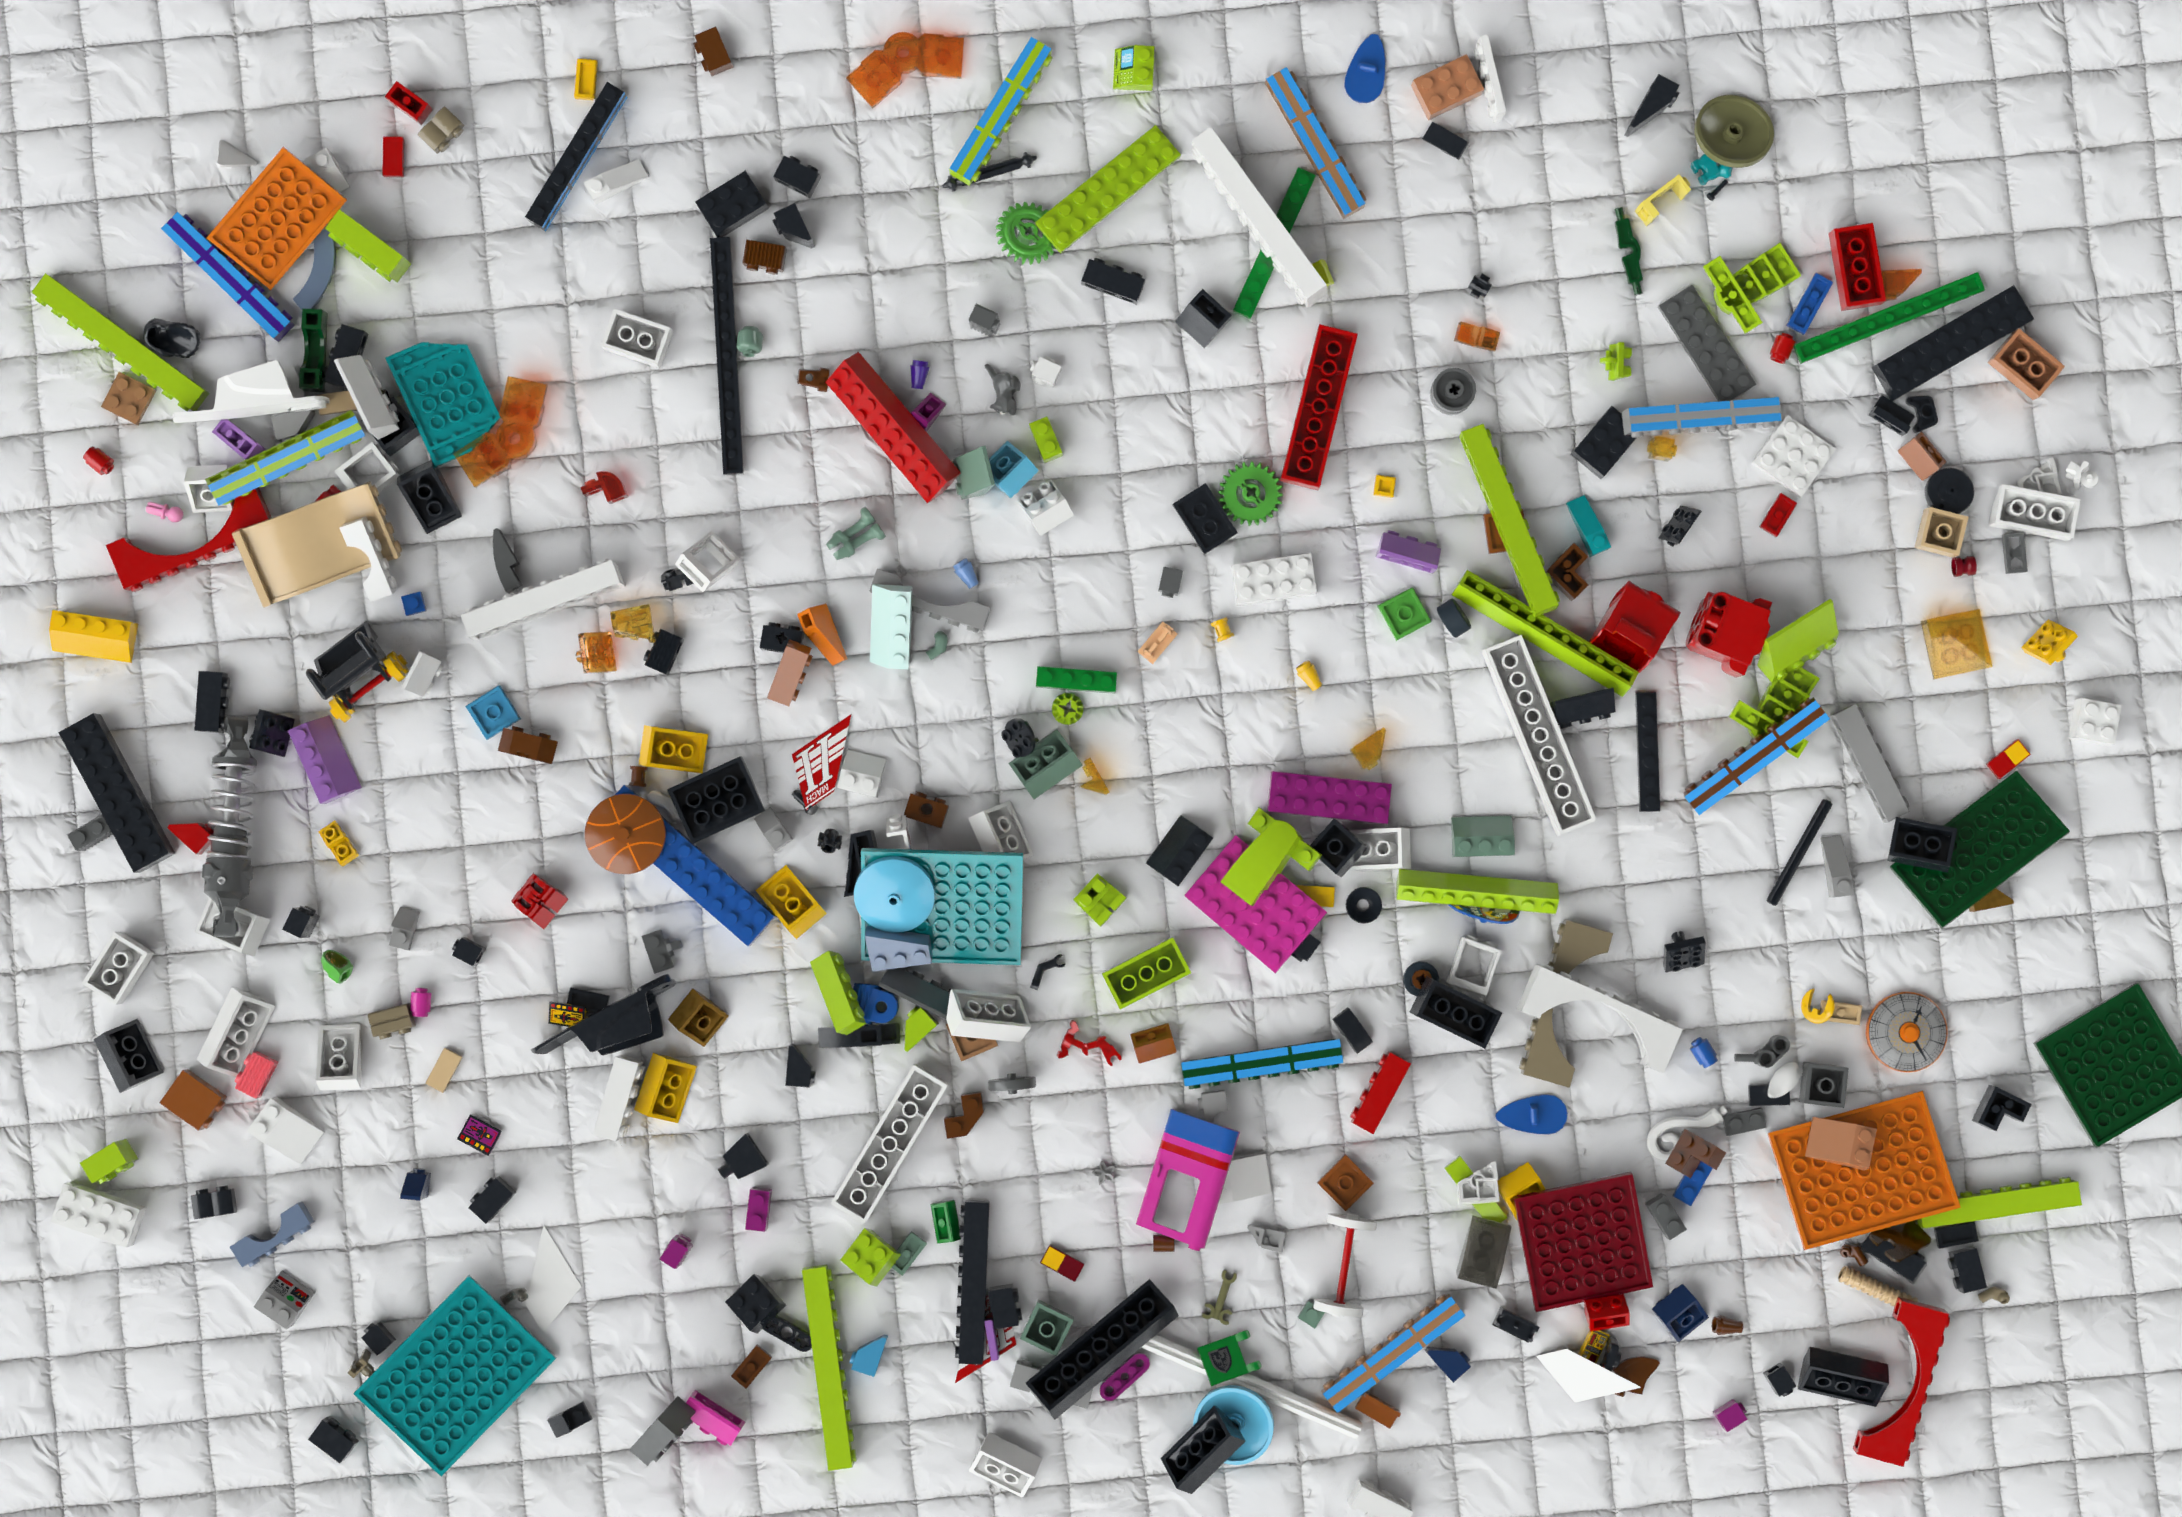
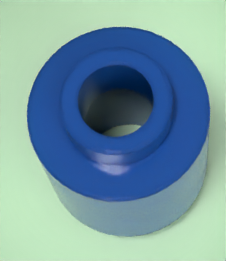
[1690,1037,1718,1068]

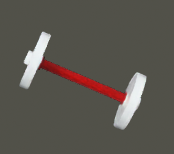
[1313,1213,1377,1317]

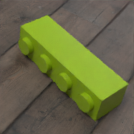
[810,951,866,1035]

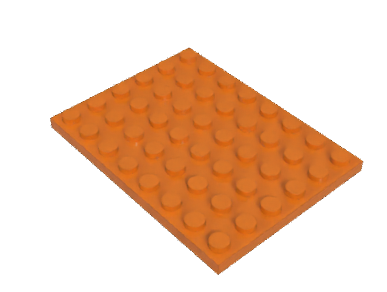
[1768,1091,1961,1250]

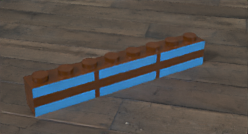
[1683,697,1830,815]

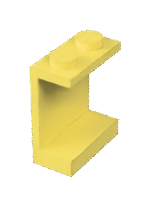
[1635,174,1691,227]

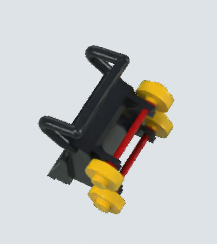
[306,621,409,723]

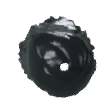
[143,318,200,358]

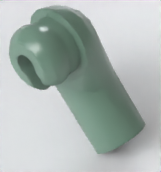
[926,631,948,660]

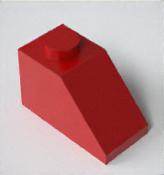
[167,823,214,855]

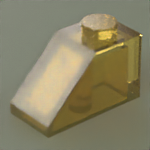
[1349,727,1386,770]

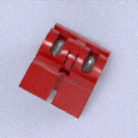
[511,873,568,929]

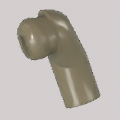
[1978,1286,2010,1304]

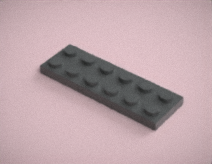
[1658,285,1756,402]

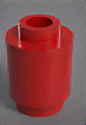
[1770,333,1795,364]
[83,446,114,475]

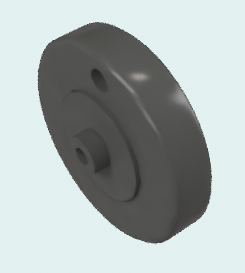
[988,1073,1036,1094]

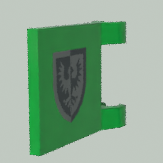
[1197,1330,1262,1386]

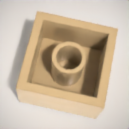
[1914,507,1969,558]

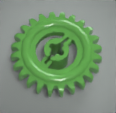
[996,202,1056,265]
[1218,461,1284,526]

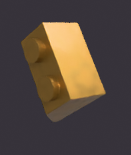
[668,988,729,1047]

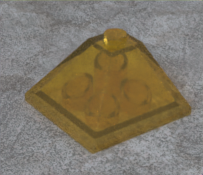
[1920,609,1992,680]

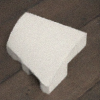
[2018,457,2062,495]
[1457,1161,1500,1205]

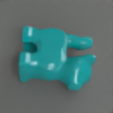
[1690,154,1733,186]

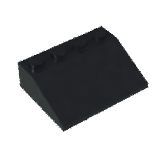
[667,756,765,844]

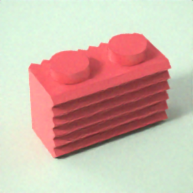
[235,1051,278,1099]

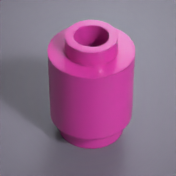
[410,988,431,1017]

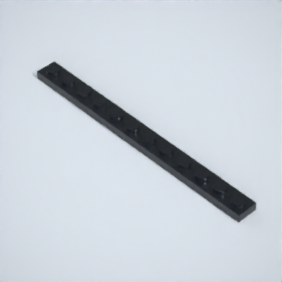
[710,237,744,475]

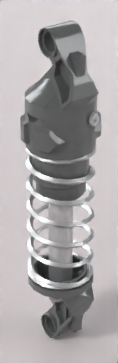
[202,715,257,938]

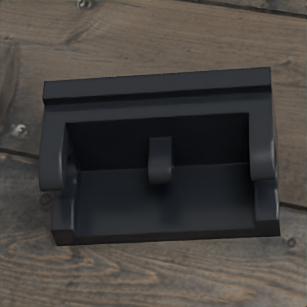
[1492,1307,1540,1343]

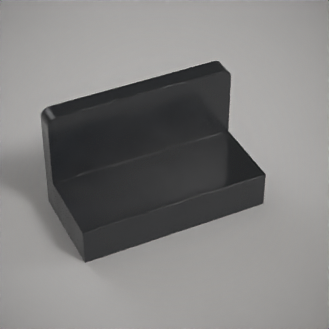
[1869,395,1915,436]

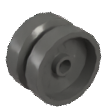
[1430,368,1476,415]

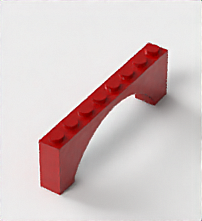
[106,487,272,592]
[1853,1297,1950,1467]

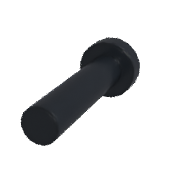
[1706,179,1728,201]

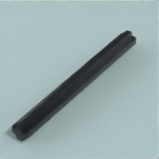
[1767,799,1833,906]

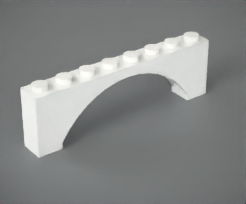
[1516,963,1683,1073]

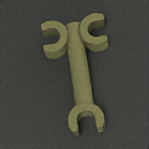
[1201,1269,1237,1325]

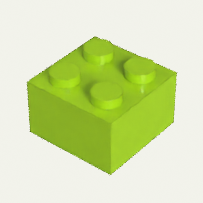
[80,1139,138,1184]
[840,1228,901,1287]

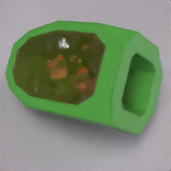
[321,950,353,984]

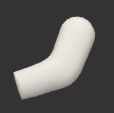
[647,791,680,820]

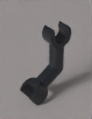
[1030,955,1066,990]

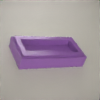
[985,1318,1000,1361]

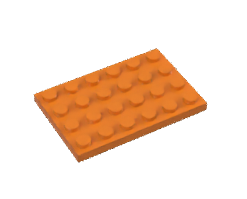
[207,146,347,290]

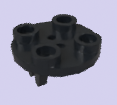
[1001,718,1039,758]

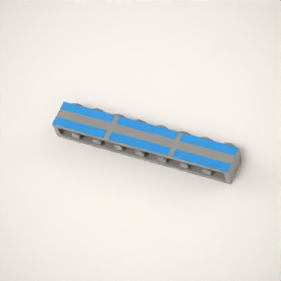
[1622,397,1782,438]

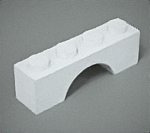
[340,516,397,602]

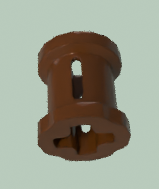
[629,766,648,787]

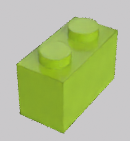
[1029,416,1063,463]

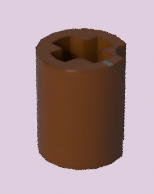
[1153,1235,1175,1252]

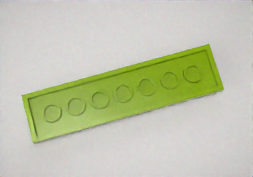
[1035,125,1181,254]

